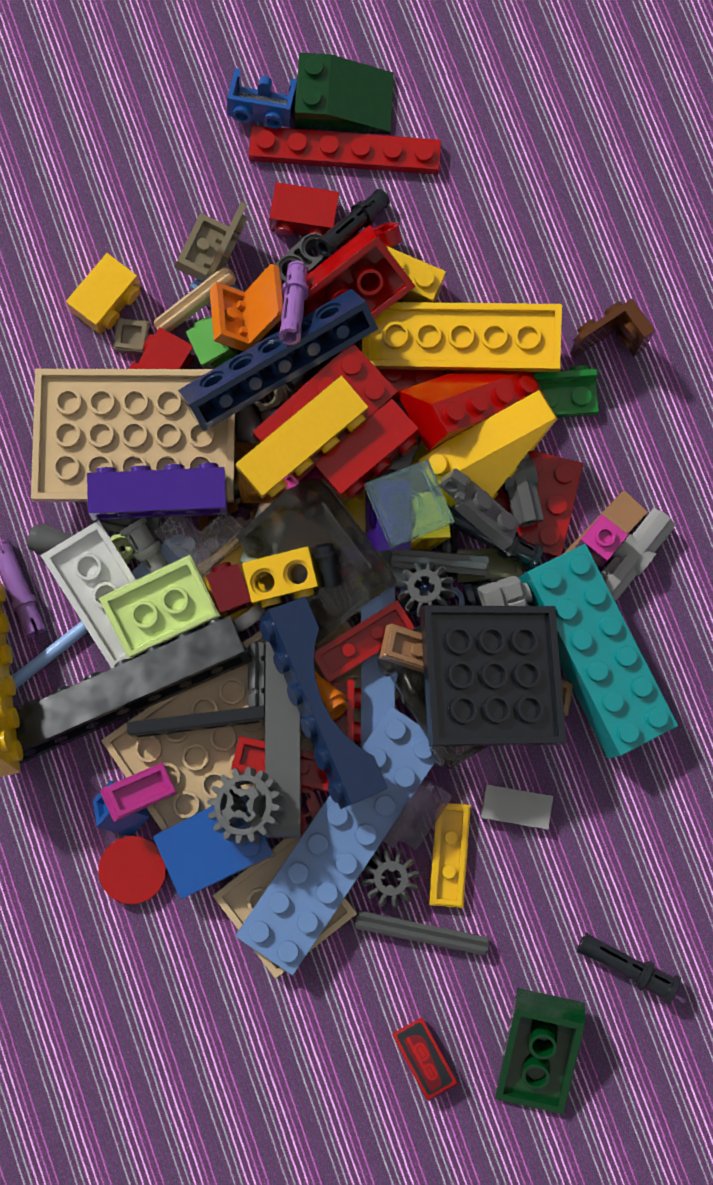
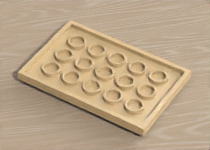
[31,369,235,502]

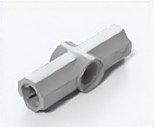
[601,508,676,602]

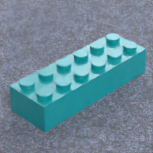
[518,544,678,759]

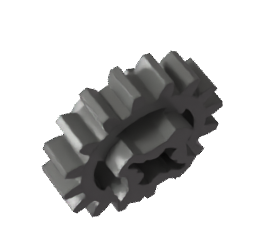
[207,767,285,846]

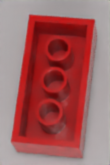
[252,344,398,486]

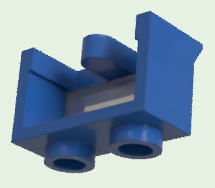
[227,68,297,129]

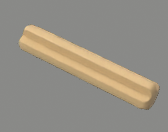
[154,266,236,332]

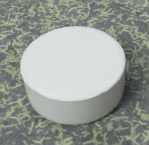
[234,604,266,632]

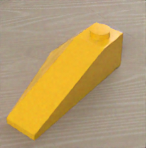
[418,390,557,507]

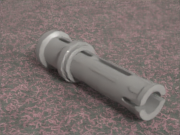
[119,518,168,573]

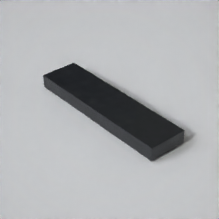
[127,705,265,738]

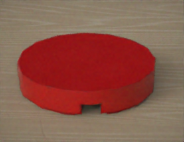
[98,836,167,904]

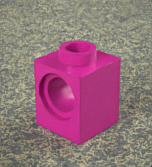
[575,514,628,567]

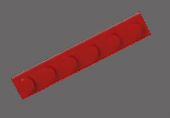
[249,126,441,175]

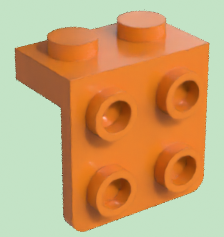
[210,264,283,352]

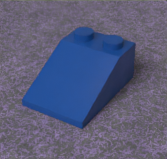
[153,797,275,900]

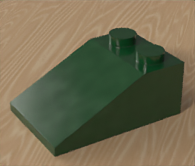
[295,52,394,134]
[495,988,585,1114]

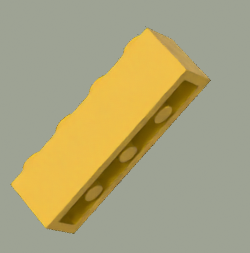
[235,375,368,499]

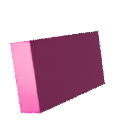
[100,762,177,822]

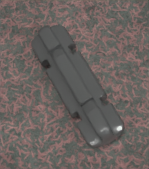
[248,642,266,707]

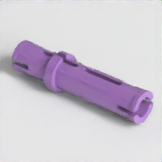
[279,261,309,345]
[0,539,47,638]

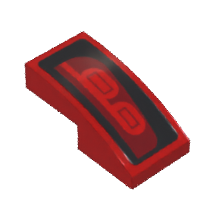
[392,1017,458,1101]

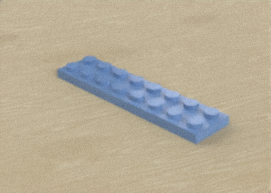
[235,706,445,976]

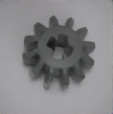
[397,561,455,619]
[362,849,420,908]

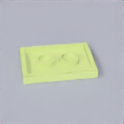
[99,554,221,658]

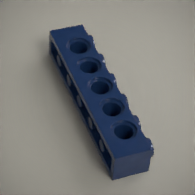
[178,289,378,432]

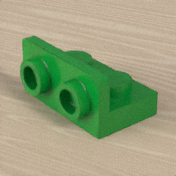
[532,365,599,418]

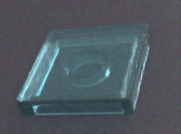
[364,459,455,548]

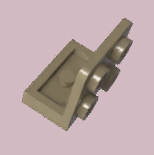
[174,201,248,282]

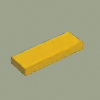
[429,802,471,908]

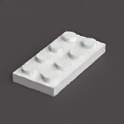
[40,520,136,668]

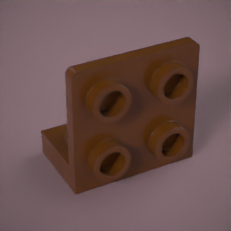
[570,299,655,358]

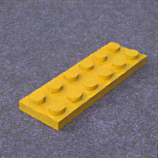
[362,302,562,372]

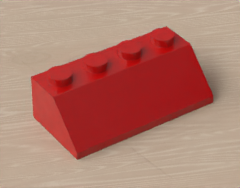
[276,225,416,329]
[397,371,545,451]

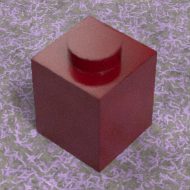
[206,562,254,618]

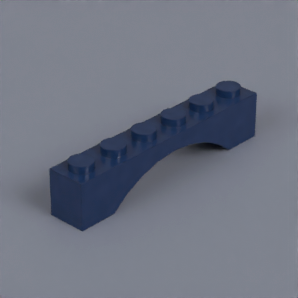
[260,596,388,809]

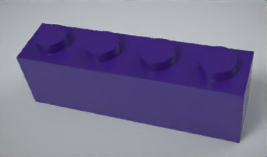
[87,463,228,520]

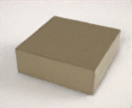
[113,318,151,355]

